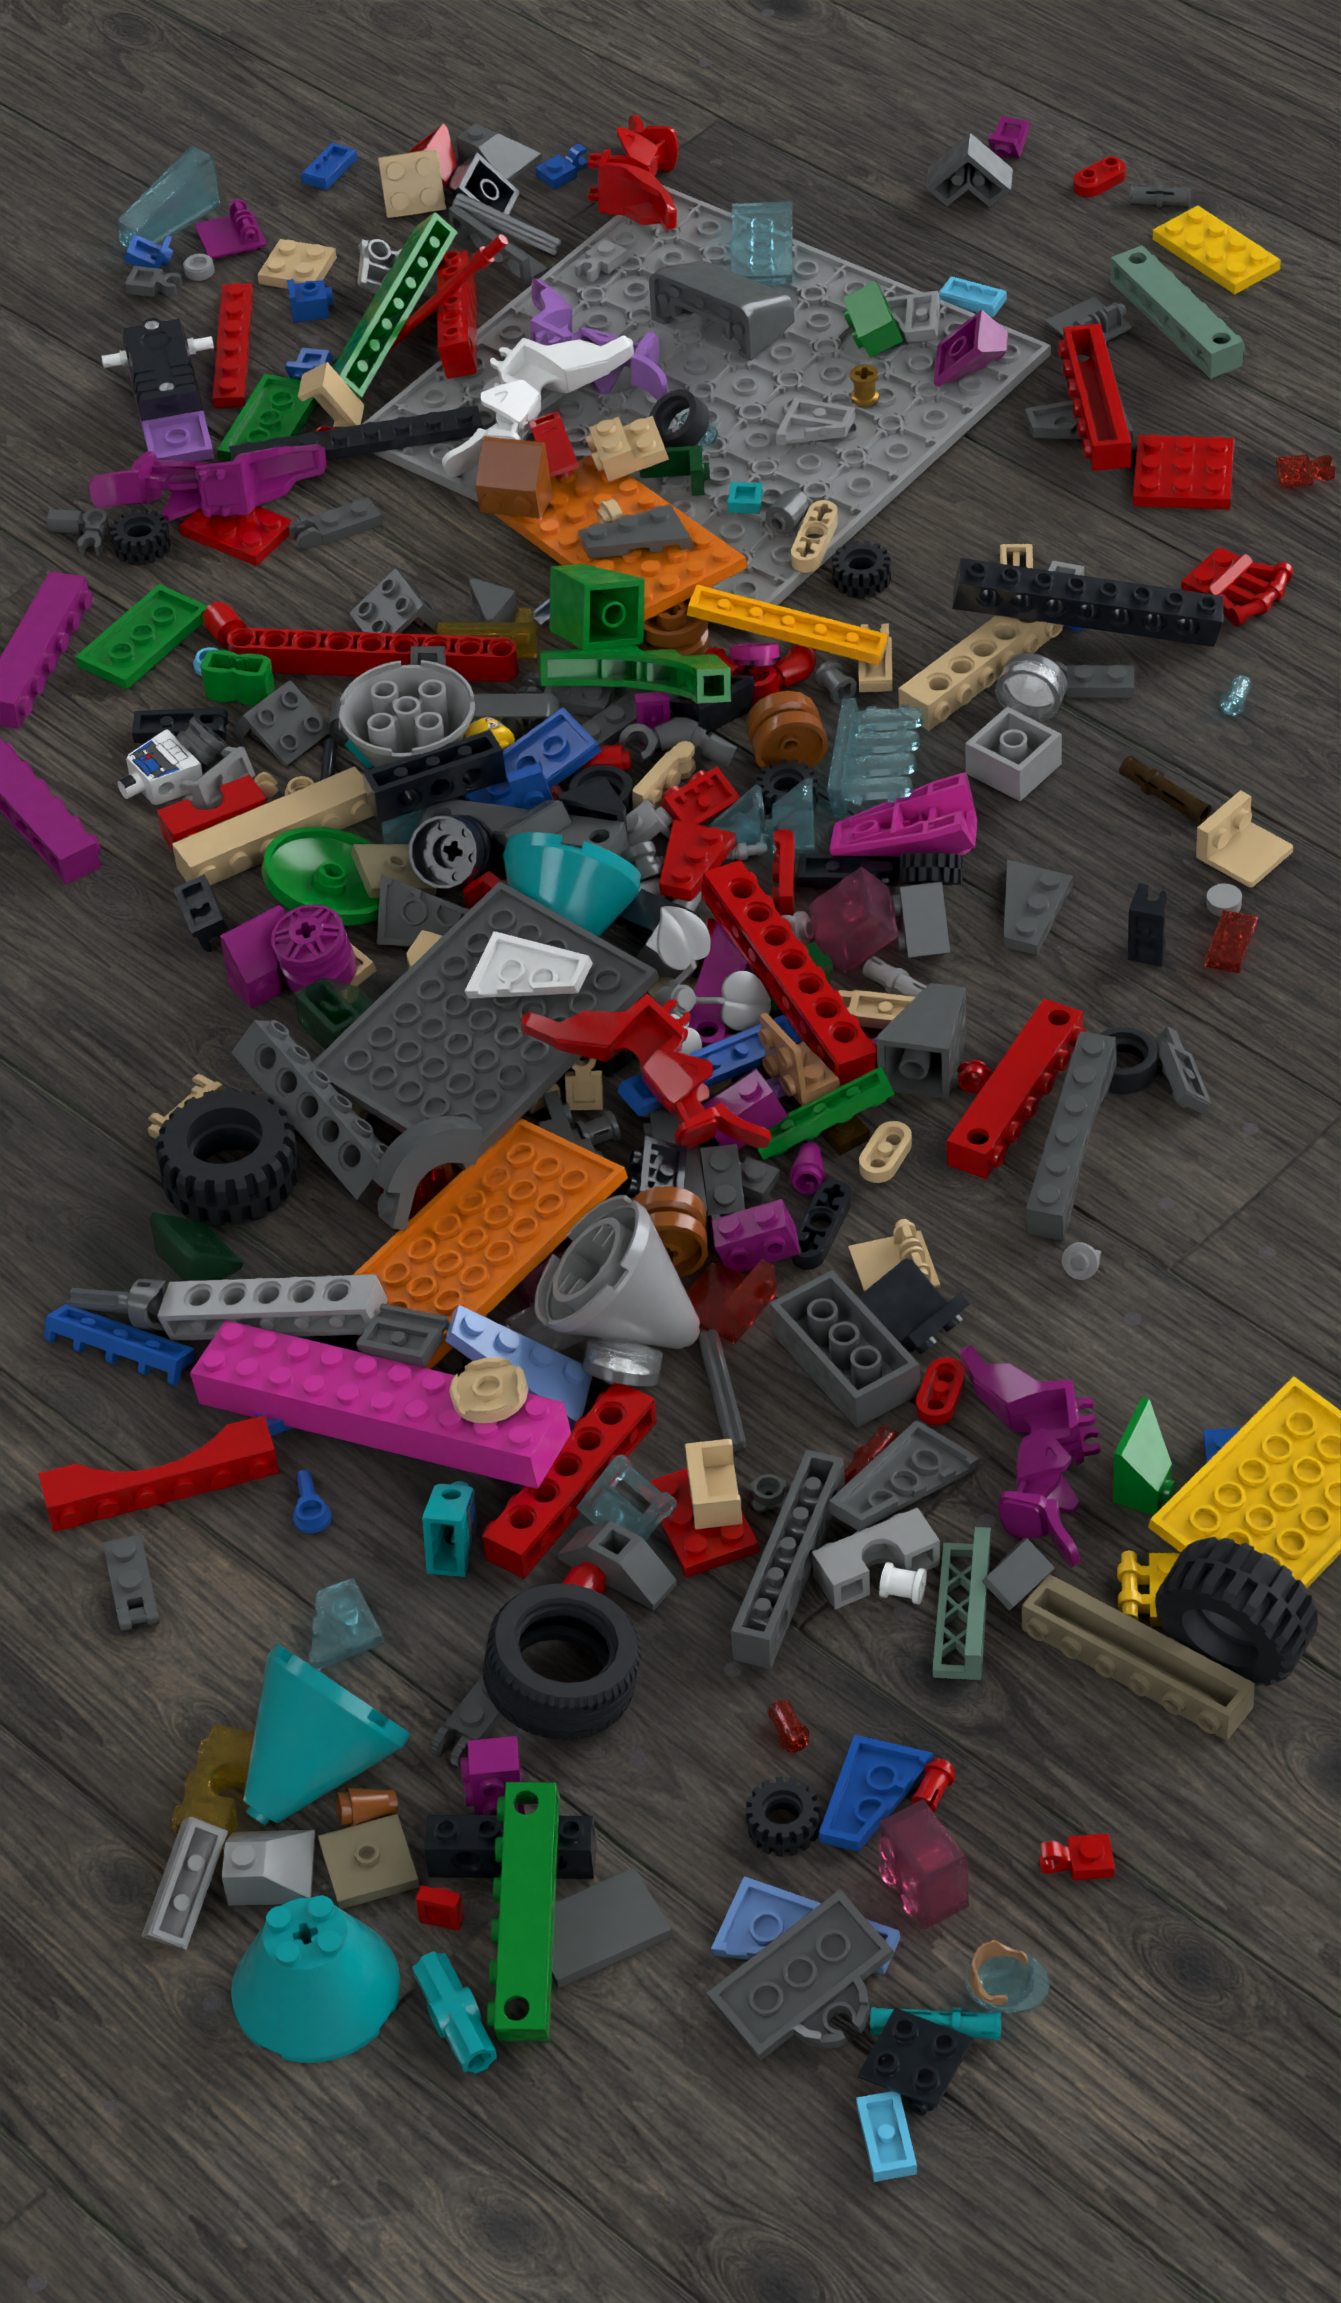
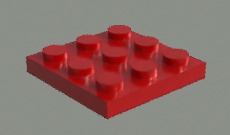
[1133,435,1234,509]

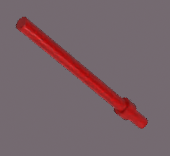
[387,234,508,354]

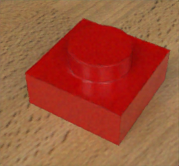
[416,1885,464,1931]

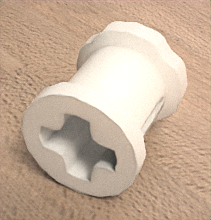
[879,1562,927,1605]

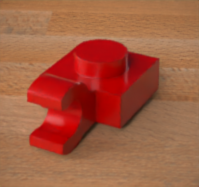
[1039,1833,1115,1881]

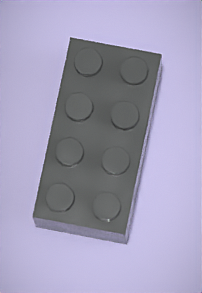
[769,1270,920,1428]

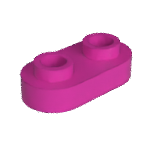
[730,642,780,666]

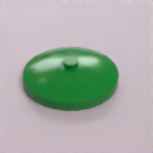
[261,827,380,925]

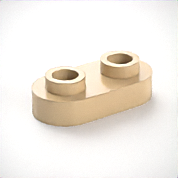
[859,1121,912,1183]

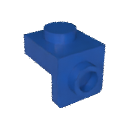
[123,234,173,269]
[285,348,333,380]

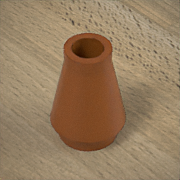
[336,1787,398,1827]

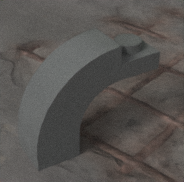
[373,1116,484,1230]

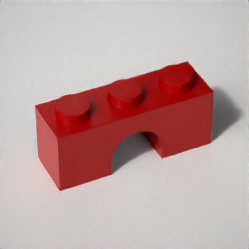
[157,775,267,853]

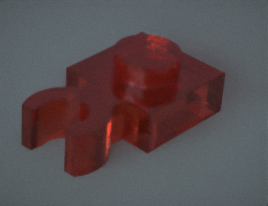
[1276,454,1335,488]

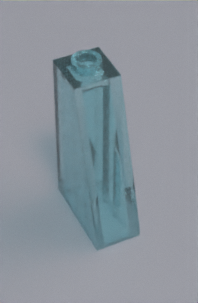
[118,146,220,248]

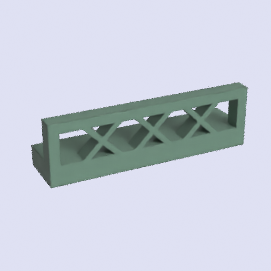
[933,1527,991,1680]

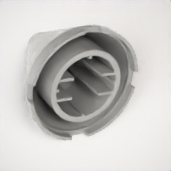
[535,1195,700,1349]

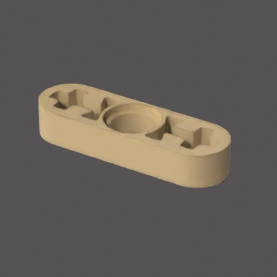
[791,500,838,573]

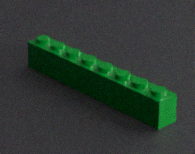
[333,212,457,399]

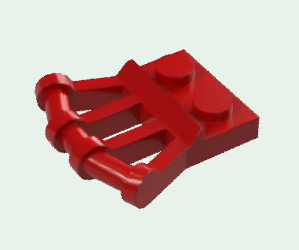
[1181,547,1294,626]

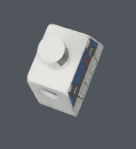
[117,729,203,805]

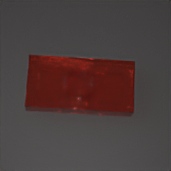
[1205,910,1258,973]

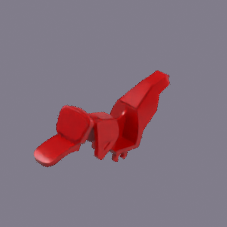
[587,115,679,232]
[521,994,772,1150]

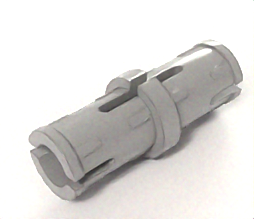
[862,956,927,997]

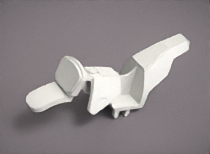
[442,336,634,477]

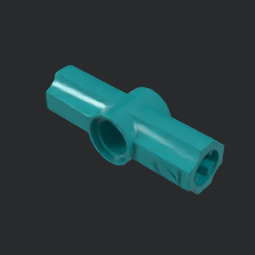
[412,1951,497,2074]

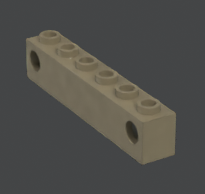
[1022,1574,1255,1740]

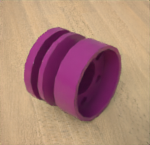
[271,904,357,1000]

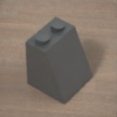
[877,983,967,1099]

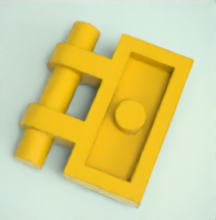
[1117,1550,1181,1627]

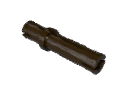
[1119,756,1212,824]

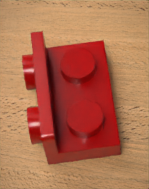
[659,766,741,826]

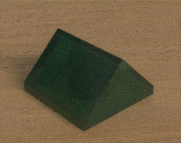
[149,1212,244,1281]

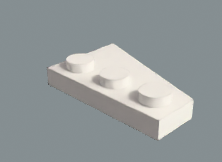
[465,931,593,999]

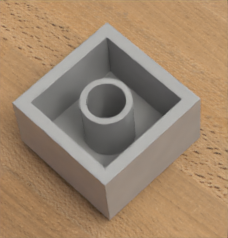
[965,706,1062,801]

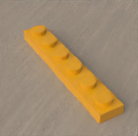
[687,585,889,665]

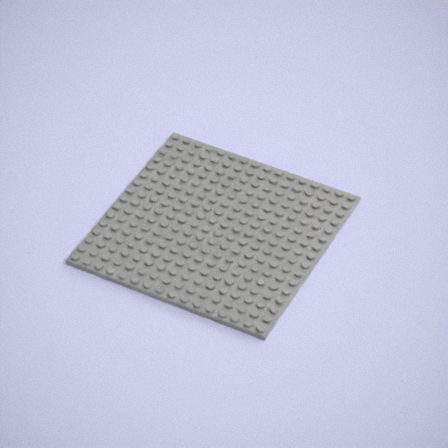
[363,185,1051,605]

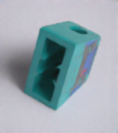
[422,1481,477,1577]

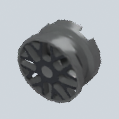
[175,717,228,767]

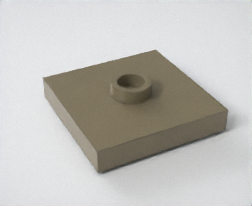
[351,844,437,898]
[318,1814,420,1909]

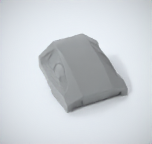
[357,239,402,294]

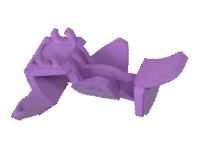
[530,278,667,401]

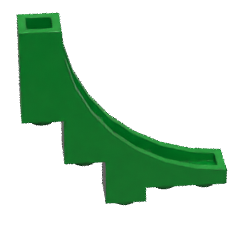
[538,645,731,703]

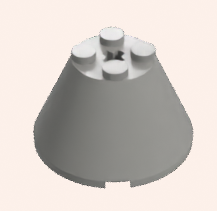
[339,660,475,768]

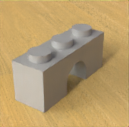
[812,1507,940,1610]

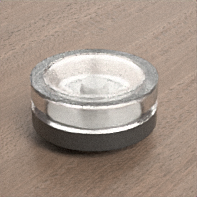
[995,653,1067,722]
[582,1337,663,1387]

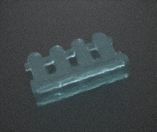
[827,698,924,816]

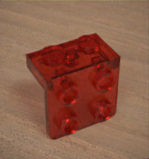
[686,1259,778,1344]

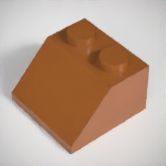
[475,437,554,518]

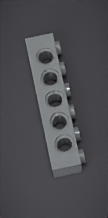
[157,1274,388,1341]

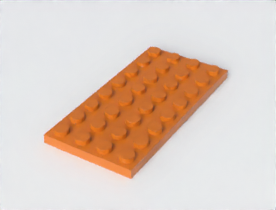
[494,454,748,621]
[353,1118,628,1369]

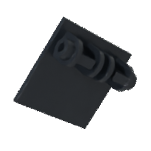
[858,2008,973,2116]

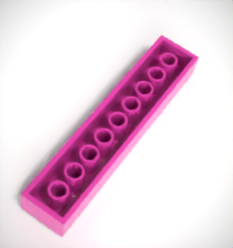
[190,1320,571,1489]

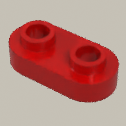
[1073,156,1126,197]
[916,1357,965,1425]

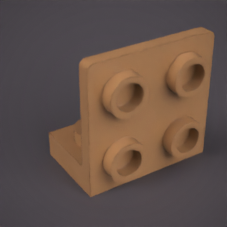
[758,1013,840,1106]

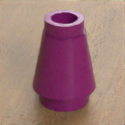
[789,1142,826,1194]

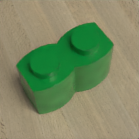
[200,650,275,706]

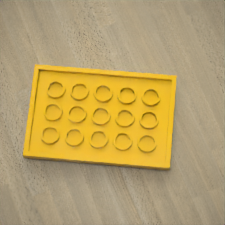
[1148,1376,1341,1589]

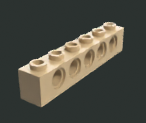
[898,615,1063,731]

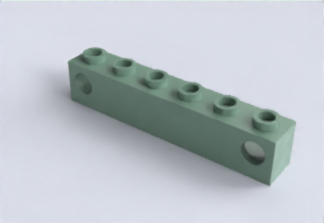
[1110,245,1245,379]

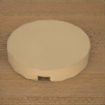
[449,1357,529,1423]

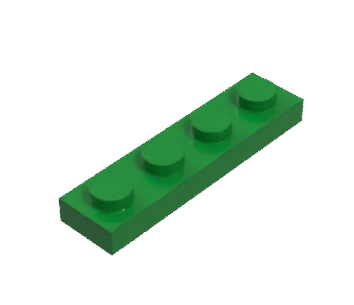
[757,1066,895,1160]

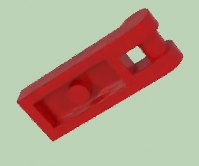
[772,829,795,916]

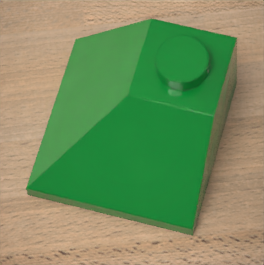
[1113,1397,1176,1516]

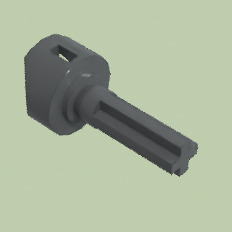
[68,1279,166,1330]

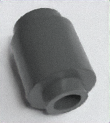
[766,489,810,535]

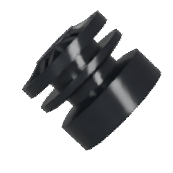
[409,814,497,888]

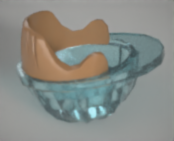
[965,1940,1050,2013]

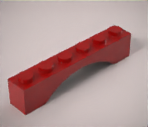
[38,1415,279,1532]

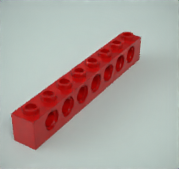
[701,860,877,1087]

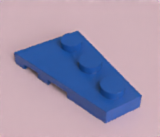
[819,1735,933,1852]

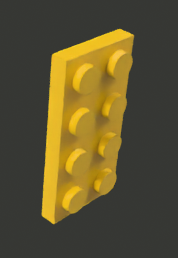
[1152,205,1281,295]

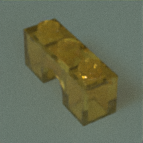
[172,1724,254,1855]

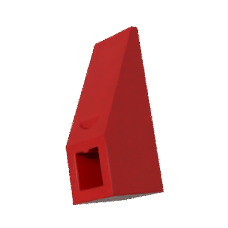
[528,411,579,479]

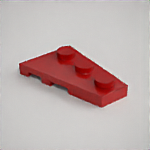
[659,820,737,902]

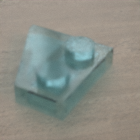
[309,1578,384,1670]

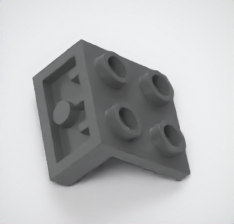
[350,568,445,633]
[232,680,330,767]

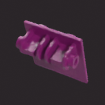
[195,199,267,259]

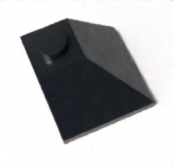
[446,152,520,215]

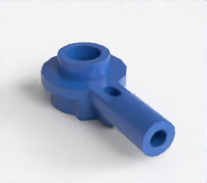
[293,1470,332,1534]

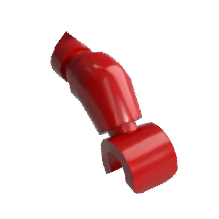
[749,643,817,706]

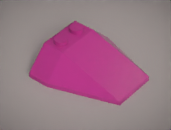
[830,772,978,857]

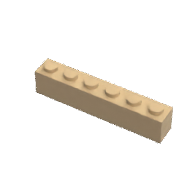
[172,766,374,885]

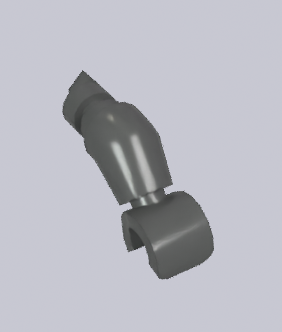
[618,717,738,767]

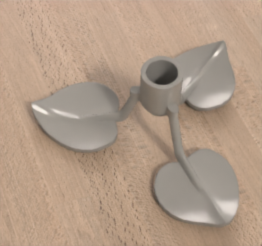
[656,906,771,1054]

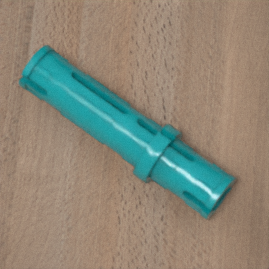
[870,2007,1001,2040]

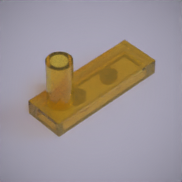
[437,607,538,658]

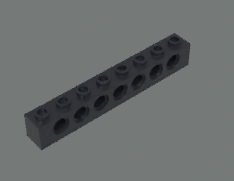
[952,558,1224,647]

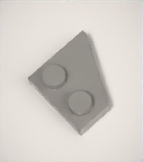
[886,291,940,343]
[775,397,855,445]

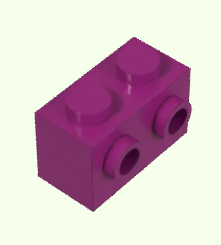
[711,1199,800,1275]
[461,1736,525,1815]

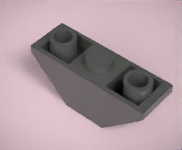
[557,1521,677,1611]

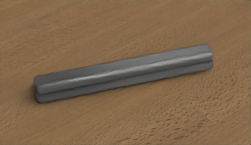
[452,193,562,255]
[699,1329,746,1453]

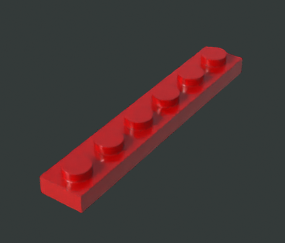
[213,283,254,408]

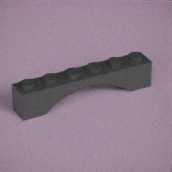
[1026,1031,1117,1241]

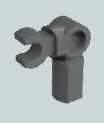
[47,508,109,556]

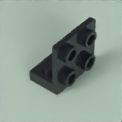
[617,1136,687,1199]

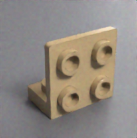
[1196,790,1293,887]

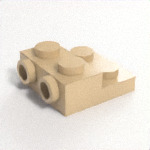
[586,416,669,482]

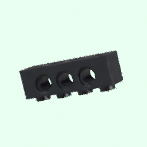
[363,730,507,823]
[424,1814,597,1879]

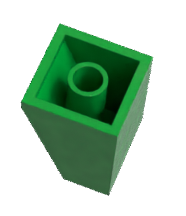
[550,564,645,650]

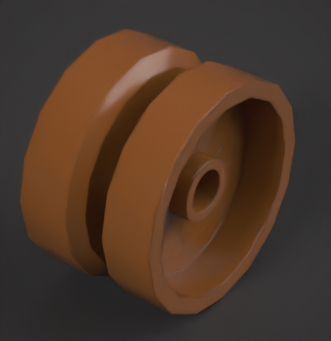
[637,597,709,656]
[745,691,828,769]
[631,1186,708,1278]

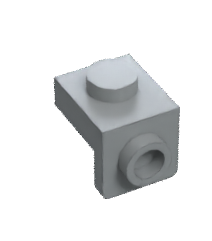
[626,799,673,847]

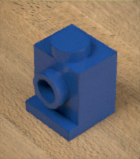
[287,279,334,323]

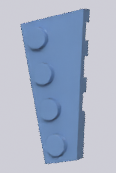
[445,1305,592,1432]
[711,1876,901,1974]

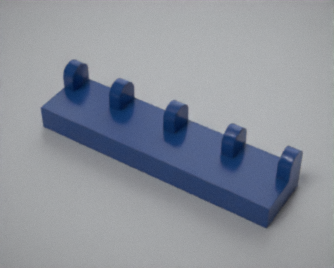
[44,1304,195,1386]

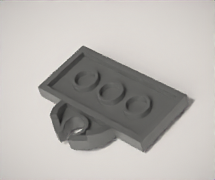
[707,1889,894,2061]

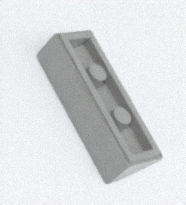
[142,1816,228,1950]

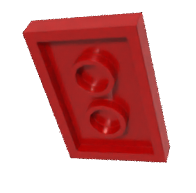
[179,506,294,566]
[642,1468,759,1578]

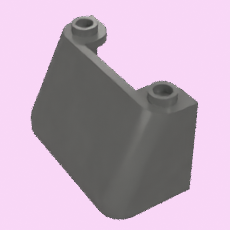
[649,261,795,361]

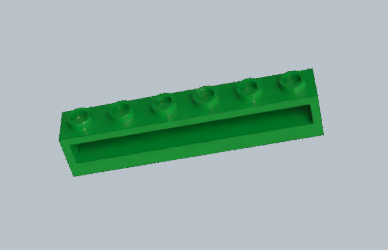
[487,1782,560,2041]

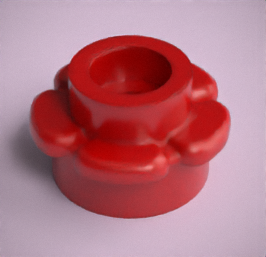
[957,1060,992,1093]

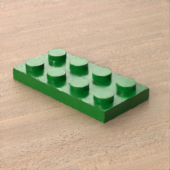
[217,374,318,461]
[75,584,207,690]

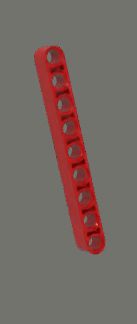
[227,628,519,682]

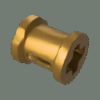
[850,364,879,407]

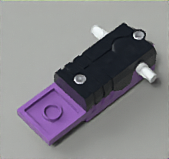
[101,318,214,462]

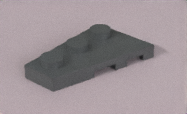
[578,504,692,558]

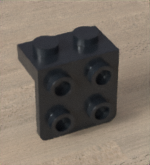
[858,1258,970,1355]

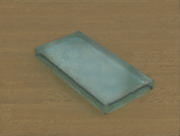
[731,201,793,285]

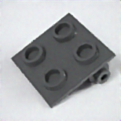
[1045,297,1132,342]

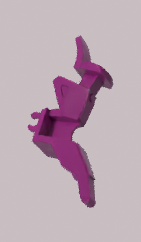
[88,444,327,521]
[960,1345,1101,1568]

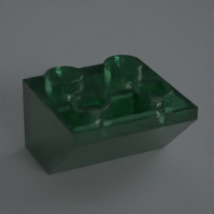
[294,977,373,1050]

